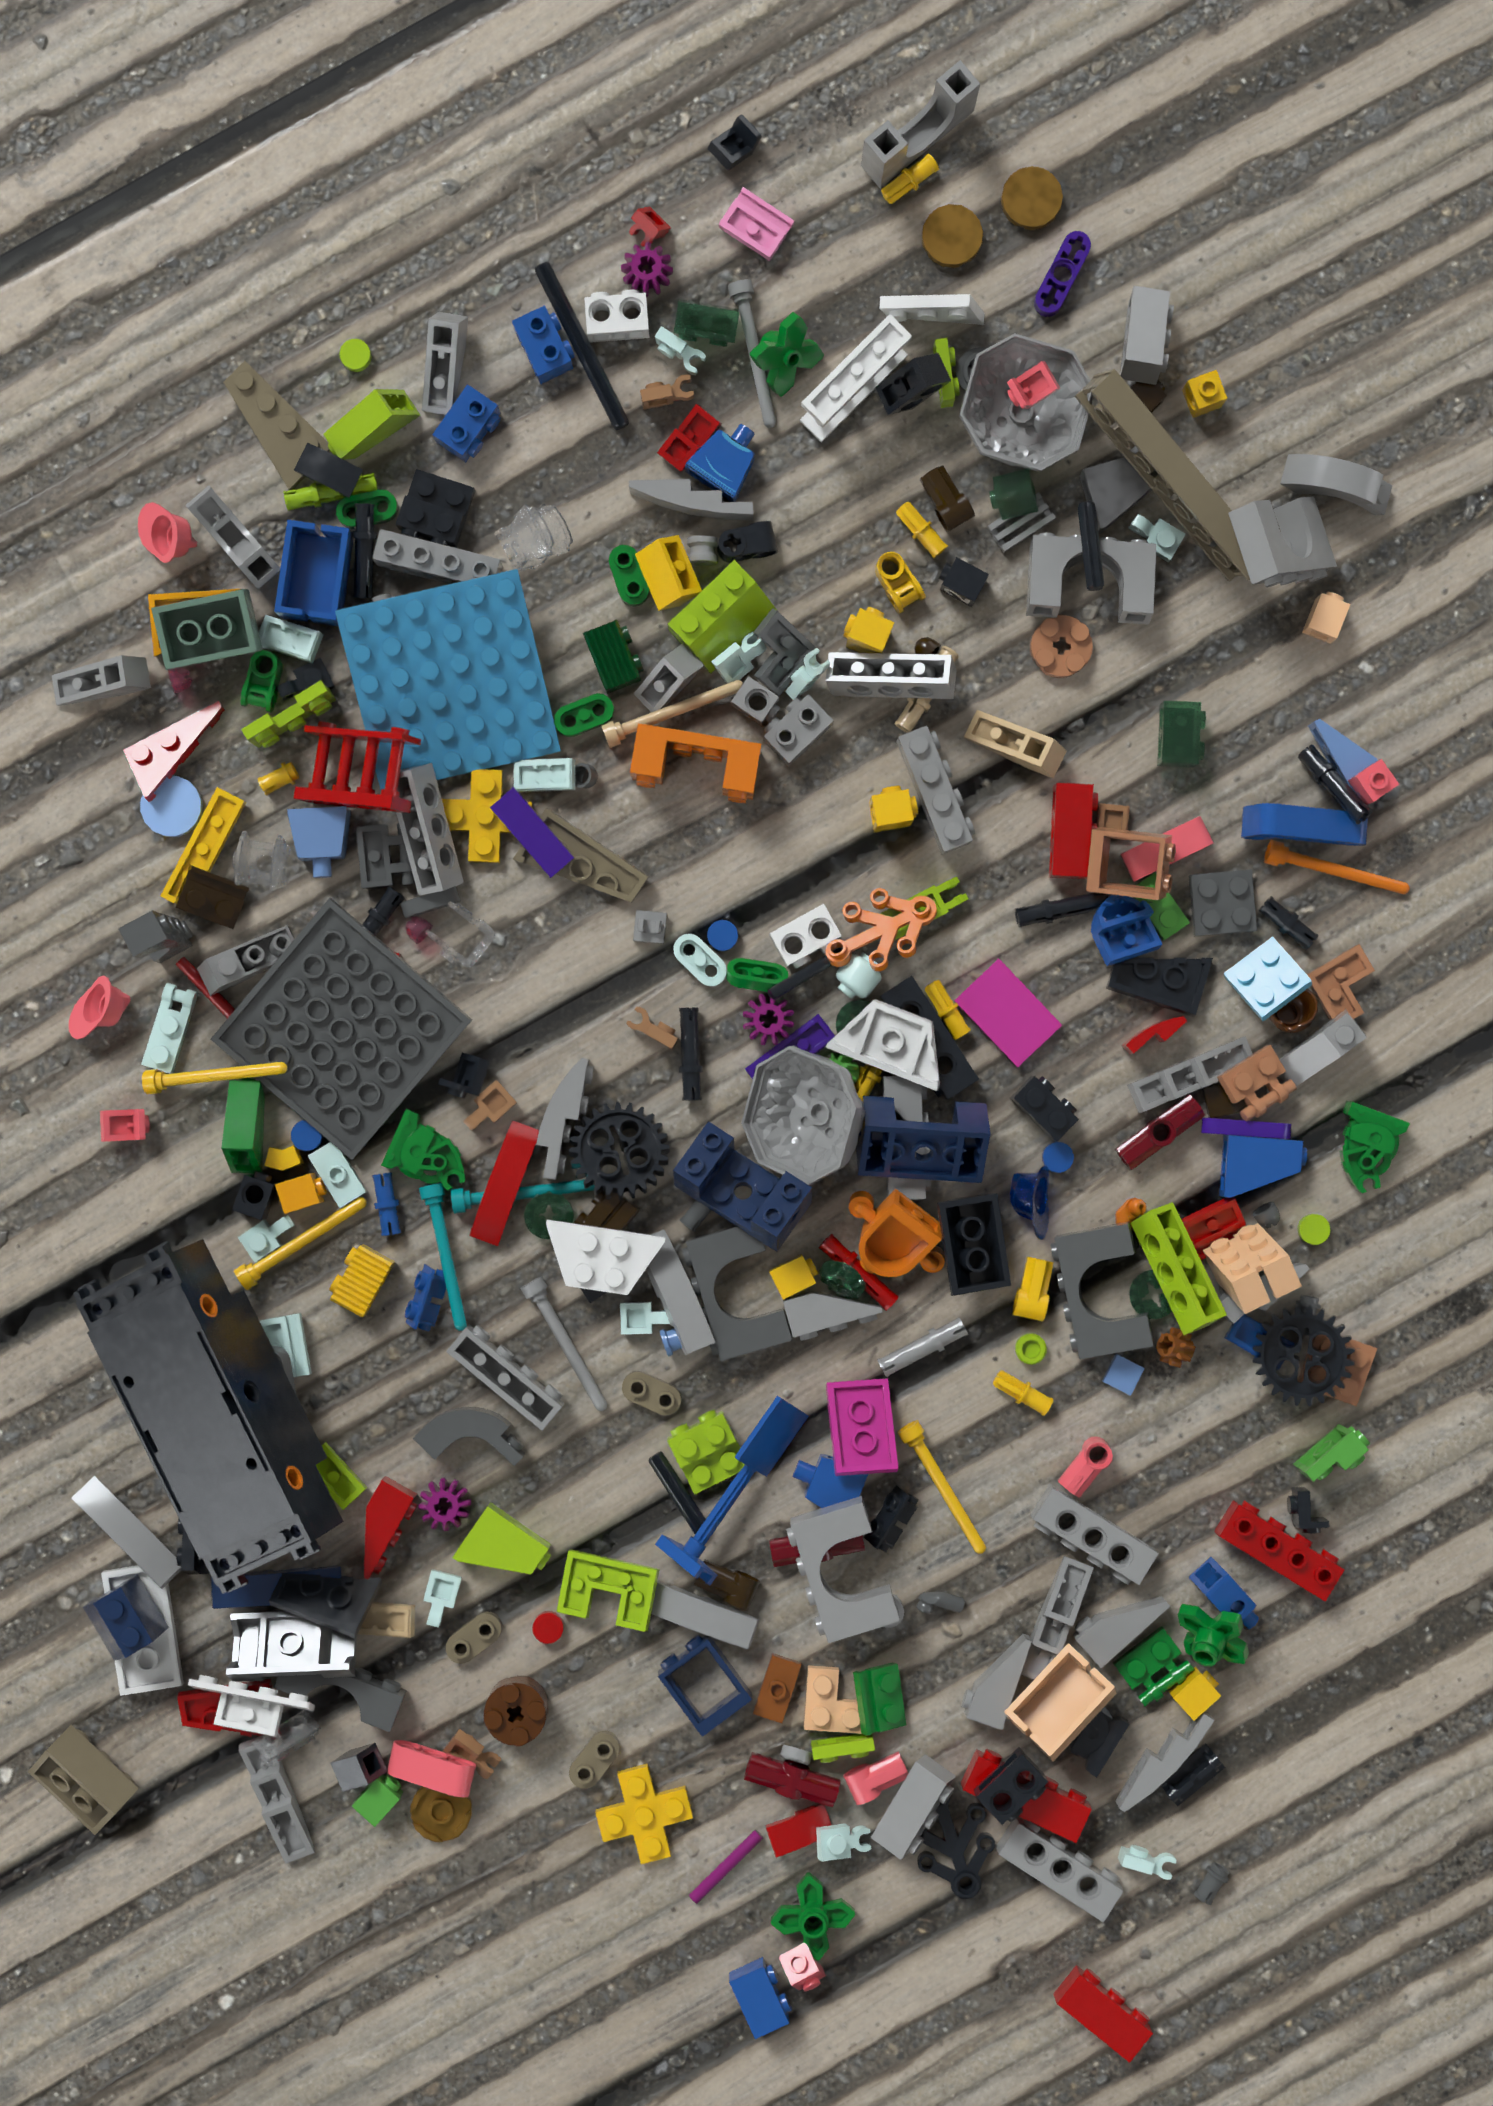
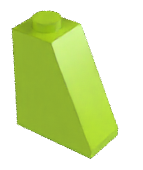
[323,389,420,460]
[452,1502,551,1575]

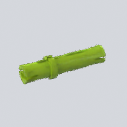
[283,473,378,511]

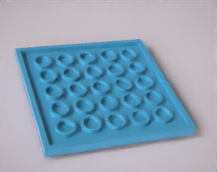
[335,569,561,790]

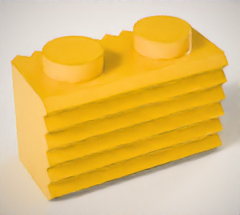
[329,1244,395,1318]

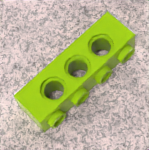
[1130,1202,1227,1336]

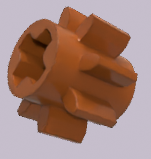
[1156,1327,1196,1368]

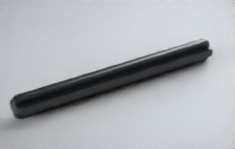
[535,262,629,430]

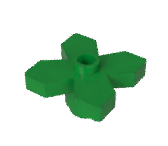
[750,312,824,397]
[1177,1604,1249,1666]
[771,1872,855,1961]

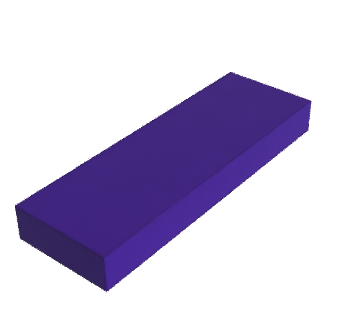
[490,787,575,878]
[745,1014,835,1080]

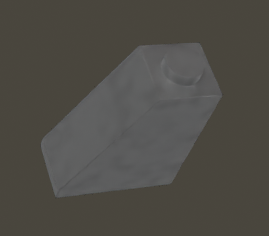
[1080,457,1158,534]

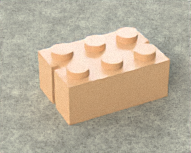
[1203,1223,1302,1314]
[1004,1643,1117,1762]

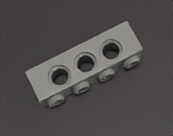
[372,529,503,584]
[826,652,957,699]
[386,763,464,895]
[1030,1484,1159,1585]
[996,1817,1123,1923]

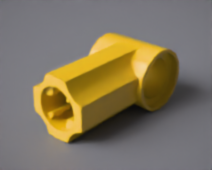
[1012,1257,1054,1322]

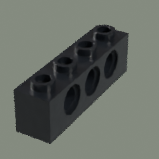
[879,975,979,1100]

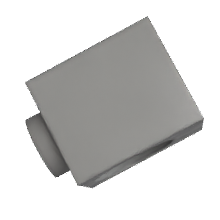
[731,676,780,727]

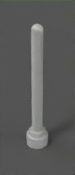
[728,279,776,428]
[520,1276,607,1411]

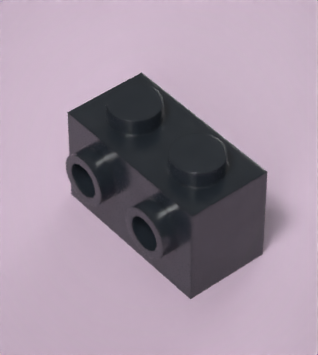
[1010,1076,1079,1142]

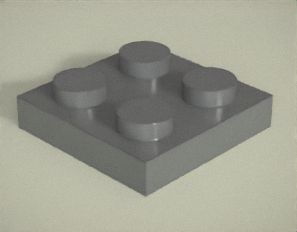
[1189,869,1257,937]

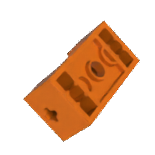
[630,723,761,804]

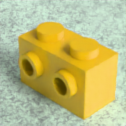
[635,535,702,611]
[843,607,894,653]
[869,785,918,833]

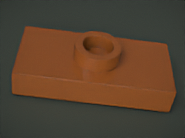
[753,1653,802,1723]

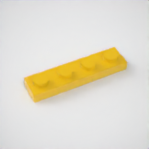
[160,787,246,903]

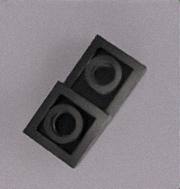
[294,443,363,499]

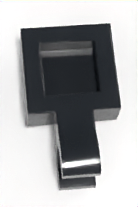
[277,658,335,701]

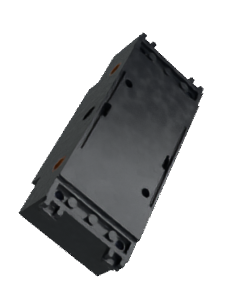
[73,1239,344,1594]

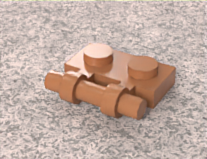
[1217,1045,1297,1122]

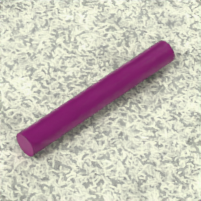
[689,1829,764,1904]

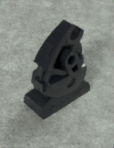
[1068,1707,1130,1778]

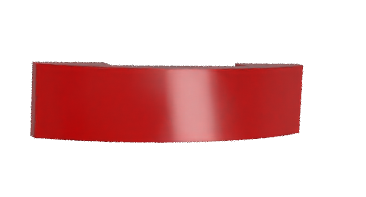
[469,1120,539,1246]

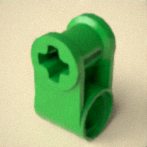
[240,650,283,713]

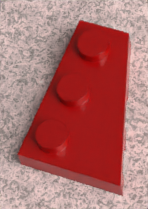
[177,1678,281,1741]

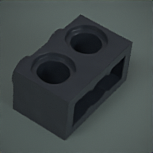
[875,353,951,415]
[974,1747,1048,1825]

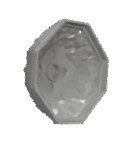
[959,333,1094,472]
[741,1046,865,1185]

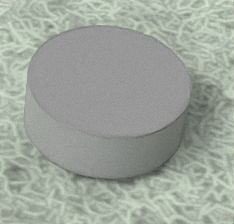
[780,1744,813,1765]

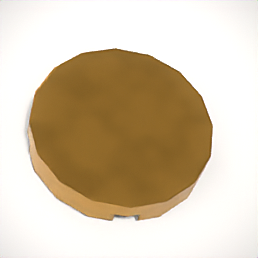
[1001,166,1063,230]
[921,204,983,268]
[410,1786,472,1842]

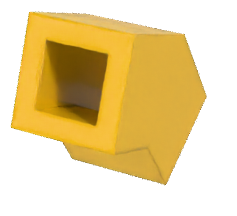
[264,1145,304,1171]

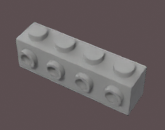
[896,725,975,855]
[446,1324,564,1431]

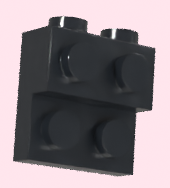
[396,469,476,548]

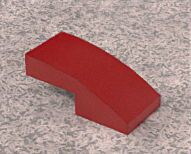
[657,404,722,472]
[1121,1016,1187,1054]
[766,1803,832,1858]

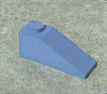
[1308,719,1378,793]

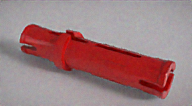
[818,1233,899,1311]

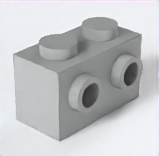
[763,694,834,767]

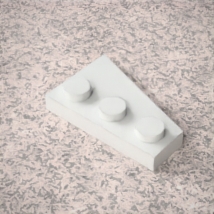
[879,294,985,325]

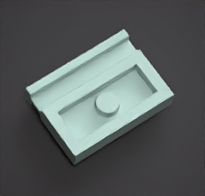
[259,1313,312,1377]

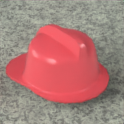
[138,502,198,563]
[69,975,130,1039]

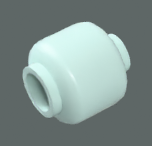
[836,952,882,999]

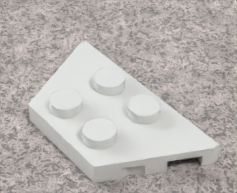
[826,999,940,1091]
[546,1219,666,1295]

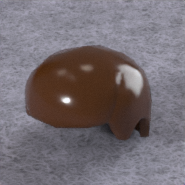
[1269,988,1318,1033]

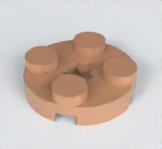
[1030,615,1093,678]

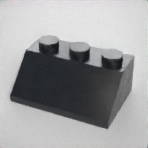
[937,1193,1011,1296]

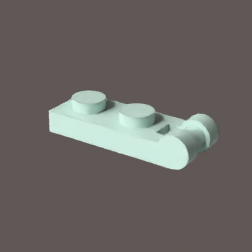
[141,983,198,1074]

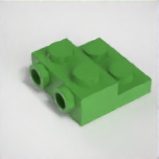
[1293,1424,1370,1482]

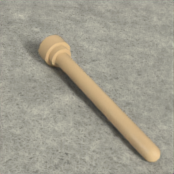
[601,680,743,748]

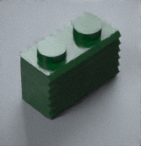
[583,620,644,694]

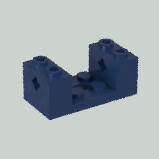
[856,1096,991,1183]
[673,1121,812,1252]

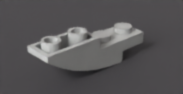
[536,1058,594,1180]

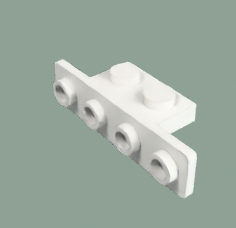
[188,1675,315,1737]

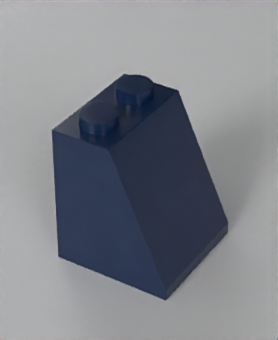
[83,1574,169,1660]

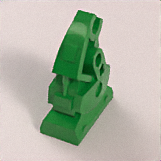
[1339,1101,1410,1193]
[381,1109,466,1190]

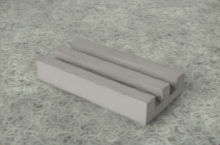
[987,493,1056,553]

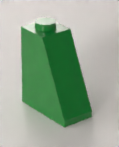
[221,1078,265,1173]

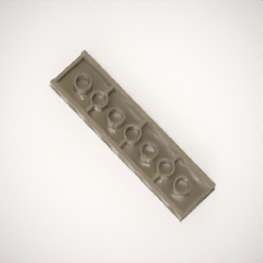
[1074,369,1250,581]

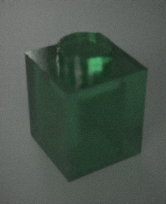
[989,468,1038,520]

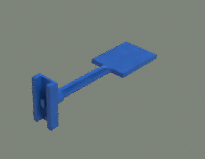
[655,1395,809,1585]

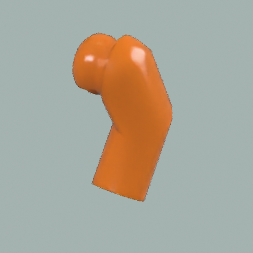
[1115,1198,1147,1235]

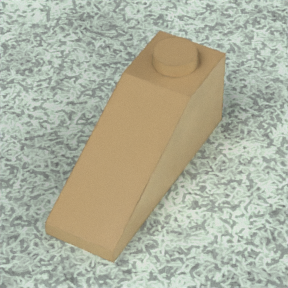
[964,710,1067,779]

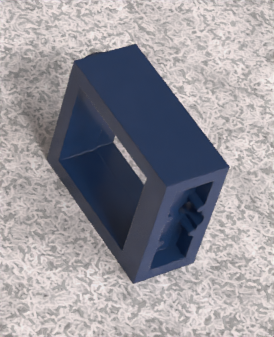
[658,1635,752,1737]

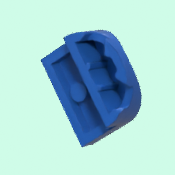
[1091,895,1163,966]

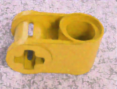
[875,552,926,614]

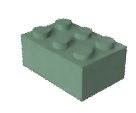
[151,589,263,670]

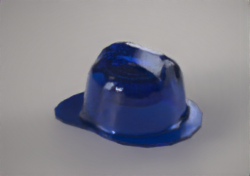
[1010,1166,1049,1240]

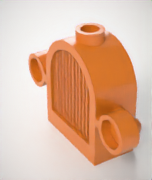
[849,1188,945,1277]

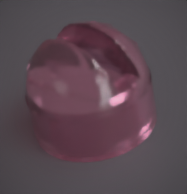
[167,667,193,694]
[405,916,433,944]

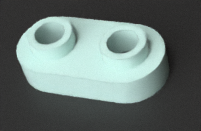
[673,934,727,987]

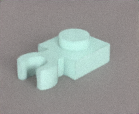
[816,1824,871,1862]

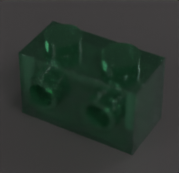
[673,299,740,347]
[1157,700,1206,768]

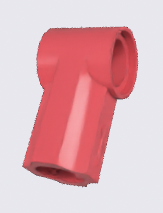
[1058,1436,1113,1498]
[843,1751,909,1805]

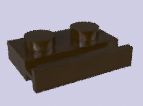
[174,865,249,929]

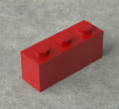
[1049,783,1098,879]
[1053,1965,1153,2063]

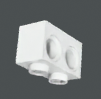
[584,289,650,343]
[769,904,842,969]

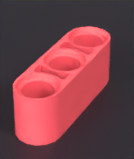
[1120,816,1214,882]
[387,1740,476,1798]

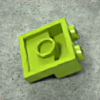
[667,1409,744,1495]

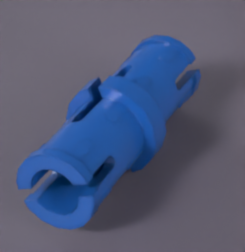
[372,1172,401,1236]

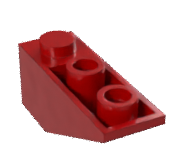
[364,1476,418,1580]

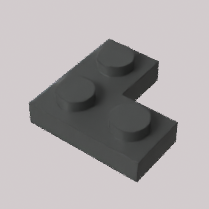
[753,609,816,697]

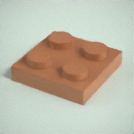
[1298,1334,1377,1407]

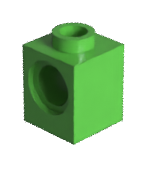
[352,1774,403,1827]

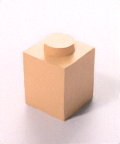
[1302,592,1351,644]

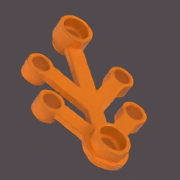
[825,888,937,971]

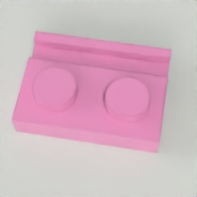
[719,187,794,261]

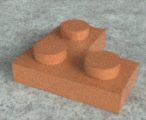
[1307,944,1375,1021]

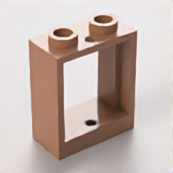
[1086,827,1176,900]

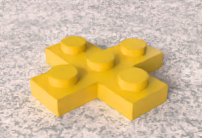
[442,769,533,863]
[595,1763,693,1864]

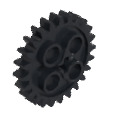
[569,1102,670,1201]
[1253,1304,1355,1406]

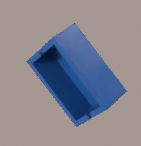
[274,519,354,626]

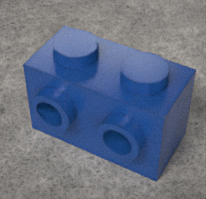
[512,305,575,384]
[432,384,501,463]
[729,1957,792,2039]

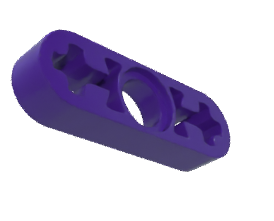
[1034,231,1091,317]
[1201,1118,1292,1139]

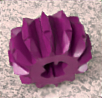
[621,242,673,297]
[743,994,794,1045]
[418,1477,472,1531]

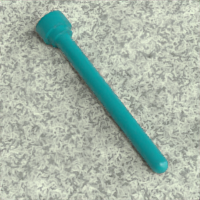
[451,1179,595,1214]
[419,1183,467,1331]

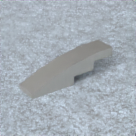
[629,479,753,521]
[1127,1036,1253,1113]
[646,1230,716,1355]
[72,1476,181,1589]
[1021,1556,1094,1680]
[651,1581,759,1649]
[1115,1711,1215,1812]
[239,1735,315,1864]

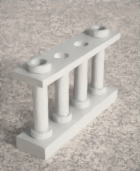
[800,314,912,443]

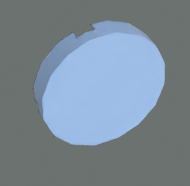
[140,776,203,837]

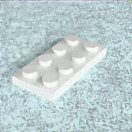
[101,1565,184,1696]

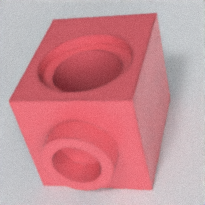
[1348,759,1399,805]

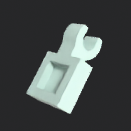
[655,326,706,375]
[1128,514,1186,562]
[711,632,767,683]
[785,648,830,700]
[238,1215,295,1263]
[620,1302,670,1334]
[423,1569,462,1628]
[1118,1845,1177,1880]

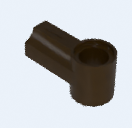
[920,465,975,532]
[694,1559,760,1611]

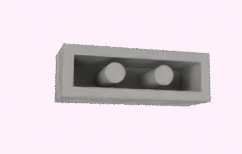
[1120,286,1174,385]
[871,1754,956,1860]

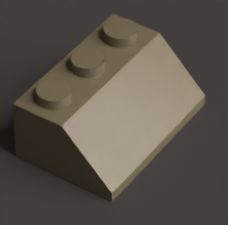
[28,1725,139,1835]

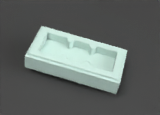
[259,615,323,663]
[514,758,575,792]
[308,1142,367,1208]

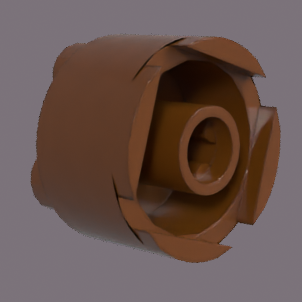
[484,1676,548,1746]

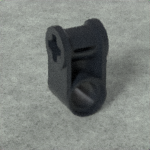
[717,521,778,563]

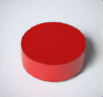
[532,1611,564,1644]

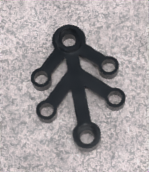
[917,1796,995,1899]

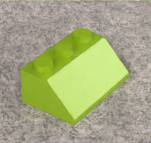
[667,560,777,674]

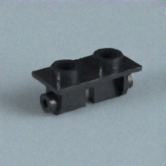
[864,1485,919,1553]
[1161,1743,1226,1807]

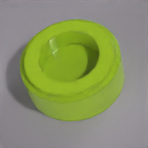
[339,339,372,372]
[1297,1214,1330,1245]
[1015,1333,1047,1365]

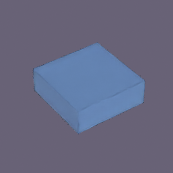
[1102,1354,1145,1396]

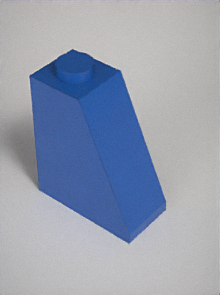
[1219,1135,1307,1198]

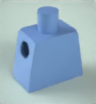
[287,806,351,878]

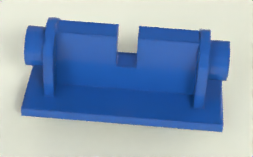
[405,1264,446,1331]

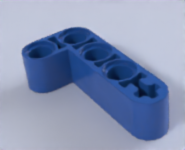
[1241,803,1368,846]

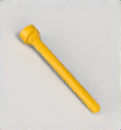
[142,1062,287,1095]
[234,1197,367,1290]
[897,1420,986,1554]

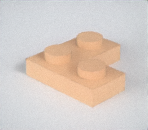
[804,1665,862,1734]

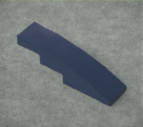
[210,1565,341,1609]

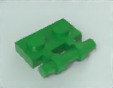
[1112,1626,1194,1707]

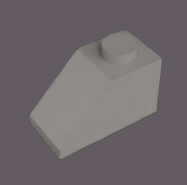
[634,643,704,712]

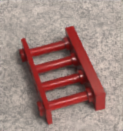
[293,721,421,813]

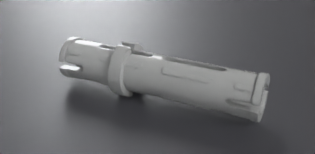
[877,1317,969,1377]

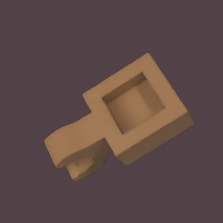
[640,375,694,410]
[626,1006,679,1050]
[463,1080,517,1131]
[442,1729,501,1779]

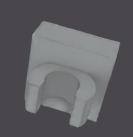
[633,910,667,944]

